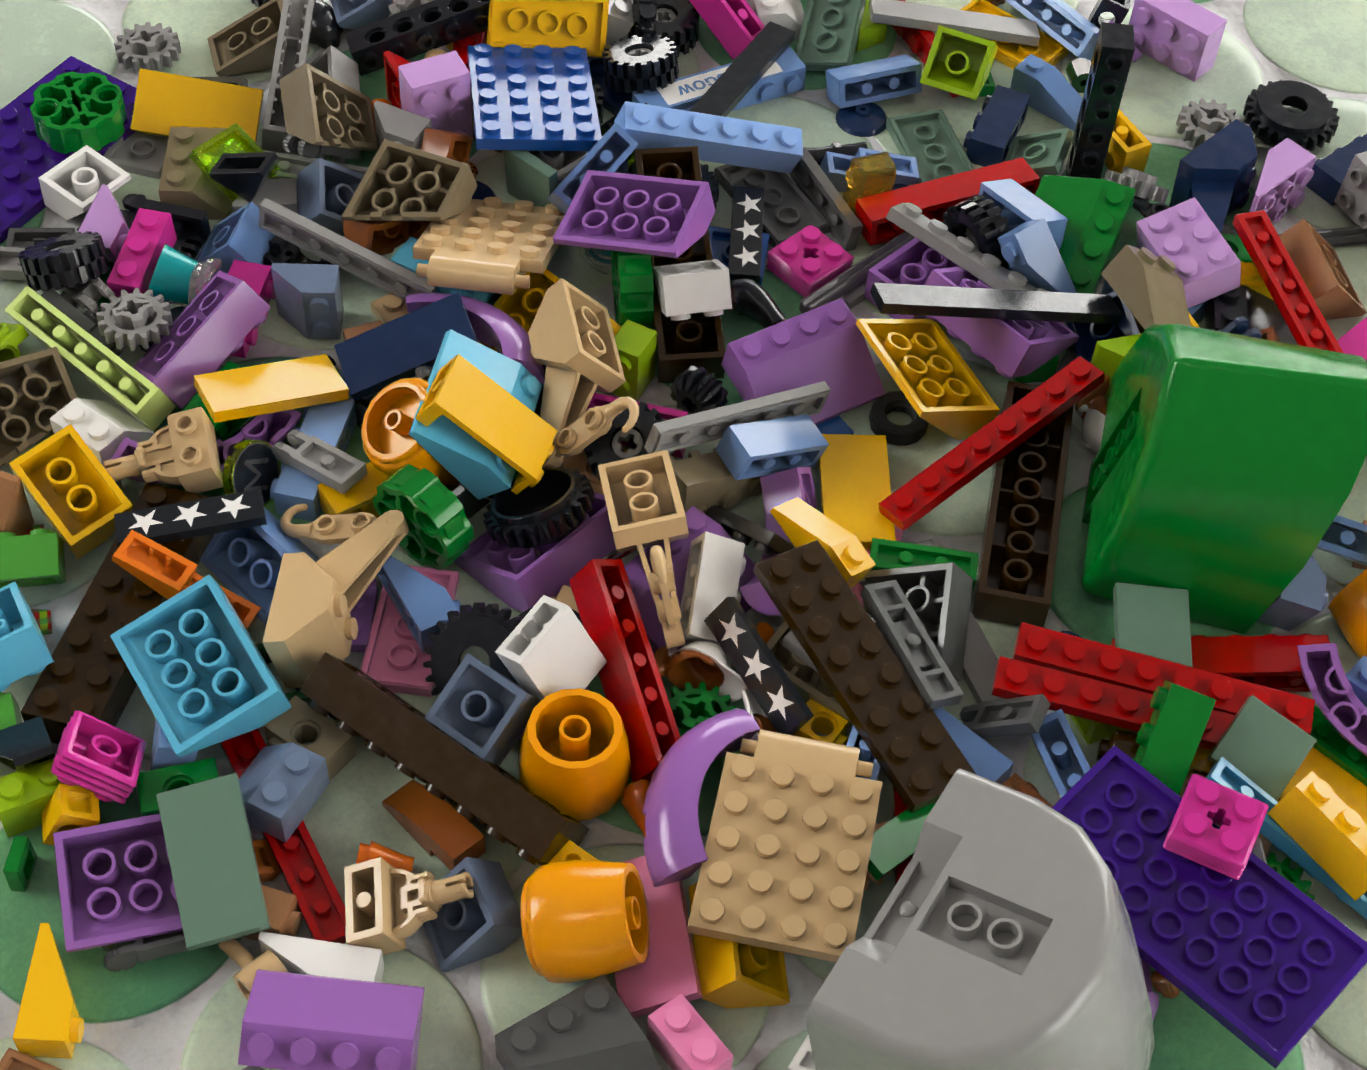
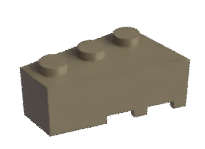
[670,446,766,514]

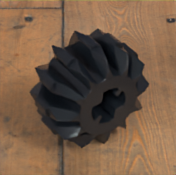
[670,365,728,415]

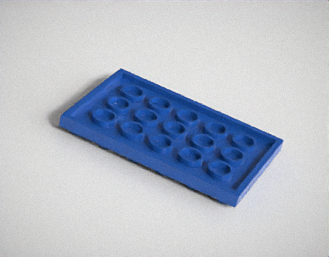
[467,43,602,151]

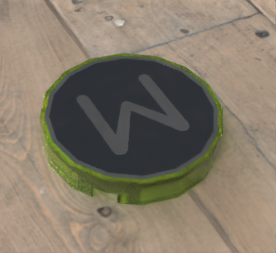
[222,439,281,506]

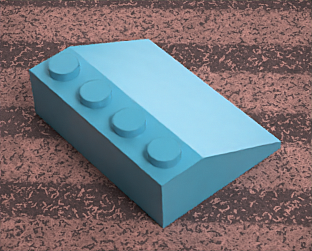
[409,330,543,500]
[110,574,292,757]

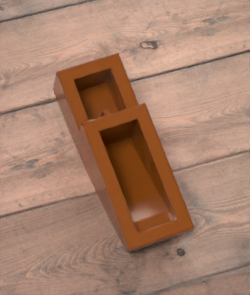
[382,779,486,871]

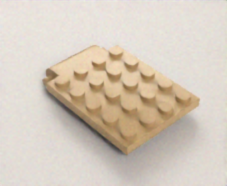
[413,197,565,295]
[687,729,883,962]

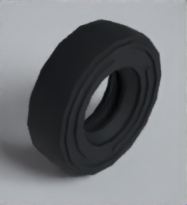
[869,391,929,446]

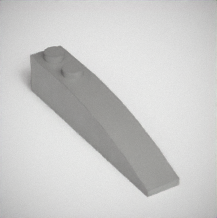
[262,0,315,155]

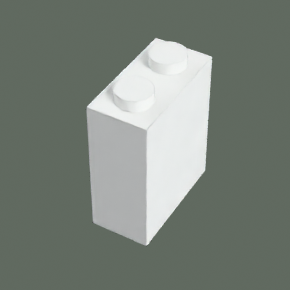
[495,595,607,700]

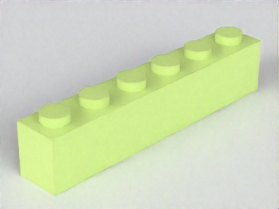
[5,286,176,431]

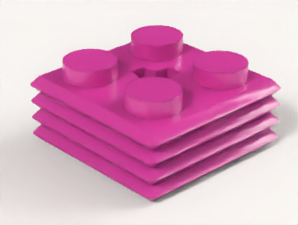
[766,225,854,298]
[51,711,146,804]
[1163,774,1269,880]

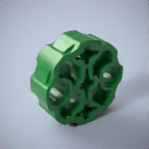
[30,71,127,154]
[611,250,654,329]
[373,464,474,570]

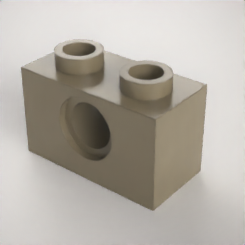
[264,695,356,782]

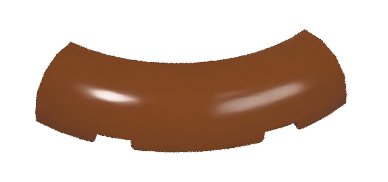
[343,128,474,255]

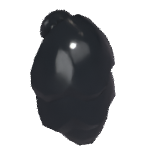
[309,0,344,49]

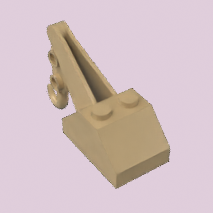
[528,278,639,469]
[597,450,689,649]
[262,503,409,688]

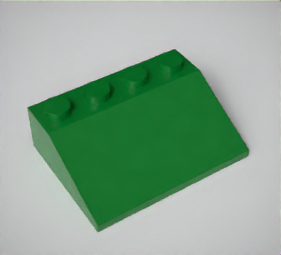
[1006,175,1136,294]

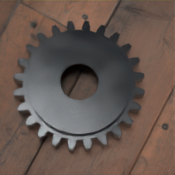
[1243,80,1340,151]
[483,467,595,548]
[423,602,523,696]

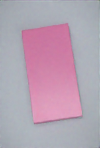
[360,565,459,697]
[614,855,703,1018]

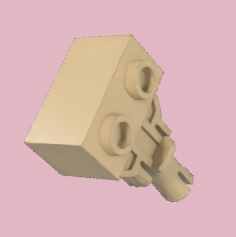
[104,406,224,494]
[344,857,474,955]

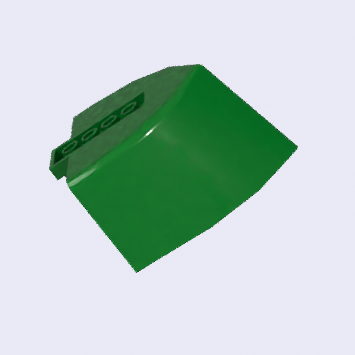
[1081,324,1367,634]

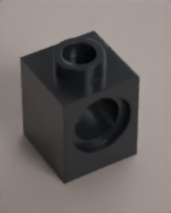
[1088,0,1131,29]

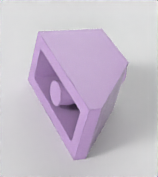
[78,184,129,263]

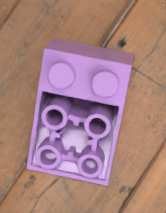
[1248,138,1317,222]

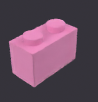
[646,993,734,1070]

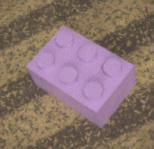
[1129,0,1227,82]
[398,50,473,144]
[1136,197,1241,308]

